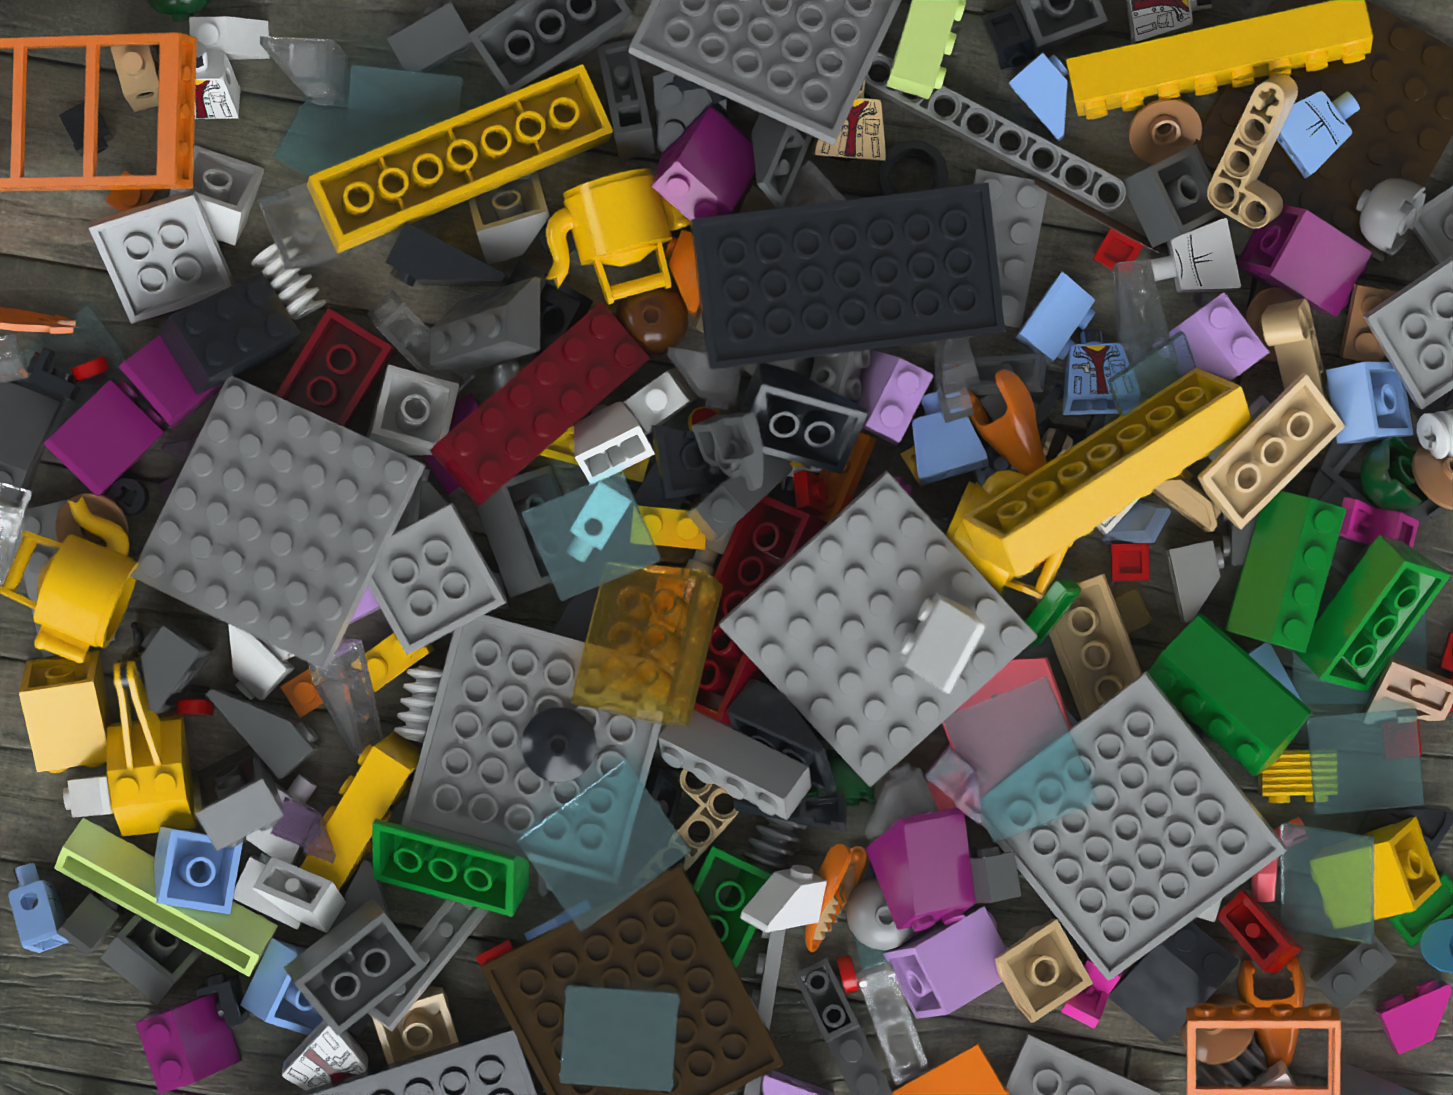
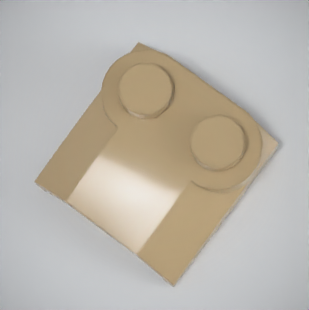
[1152,468,1222,532]
[994,919,1093,1023]
[372,986,460,1064]

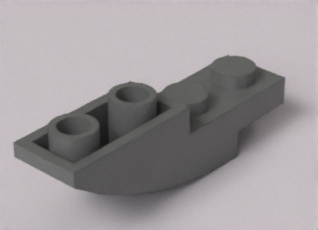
[793,958,893,1095]

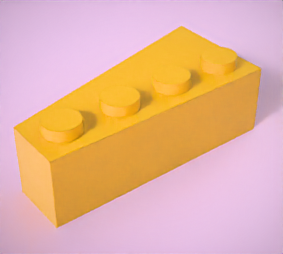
[300,732,421,891]

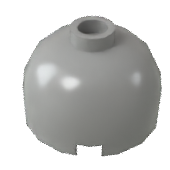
[1356,178,1426,255]
[846,877,915,951]

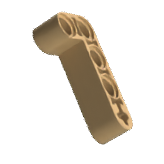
[1207,74,1298,229]
[1262,298,1336,437]
[632,768,739,888]

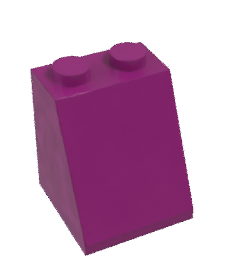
[652,104,756,220]
[1236,204,1372,317]
[119,336,237,430]
[43,379,167,497]
[866,806,976,931]
[136,992,242,1095]

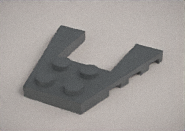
[1305,437,1446,580]

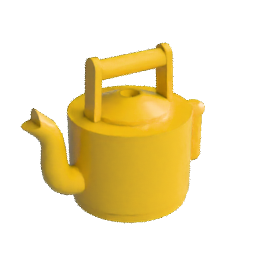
[545,168,690,305]
[946,470,1074,599]
[0,496,139,663]

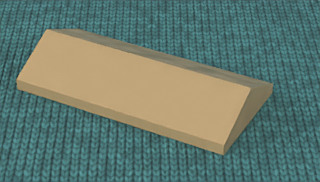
[1198,373,1345,529]
[1035,574,1142,719]

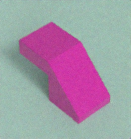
[1339,497,1419,548]
[1061,954,1123,1028]

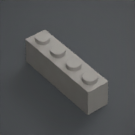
[658,705,811,820]

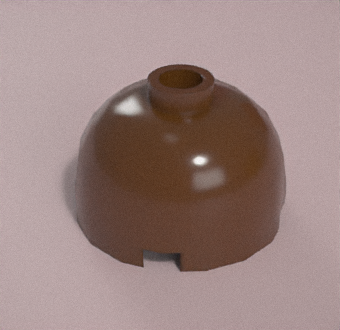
[615,287,689,356]

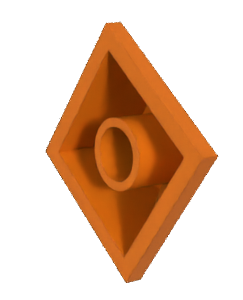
[665,230,700,318]

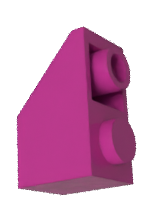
[1375,978,1452,1055]

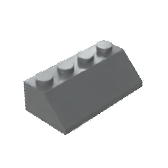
[468,0,635,95]

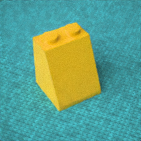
[19,650,111,773]
[1310,817,1442,928]

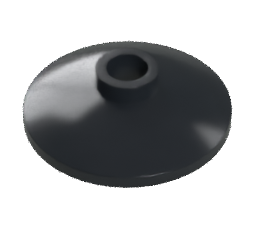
[521,707,596,782]

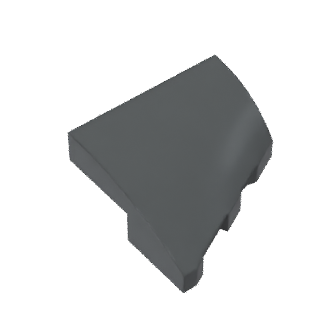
[692,412,764,491]

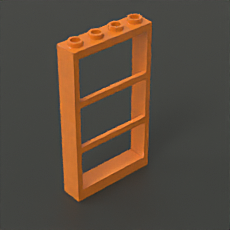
[0,32,197,192]
[1186,1003,1341,1095]

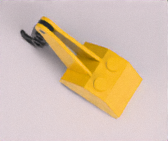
[107,622,198,837]

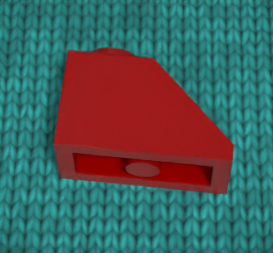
[1216,890,1302,974]

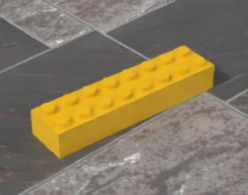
[1066,0,1373,120]
[307,64,614,254]
[962,367,1253,577]

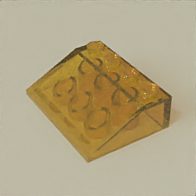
[570,561,723,727]

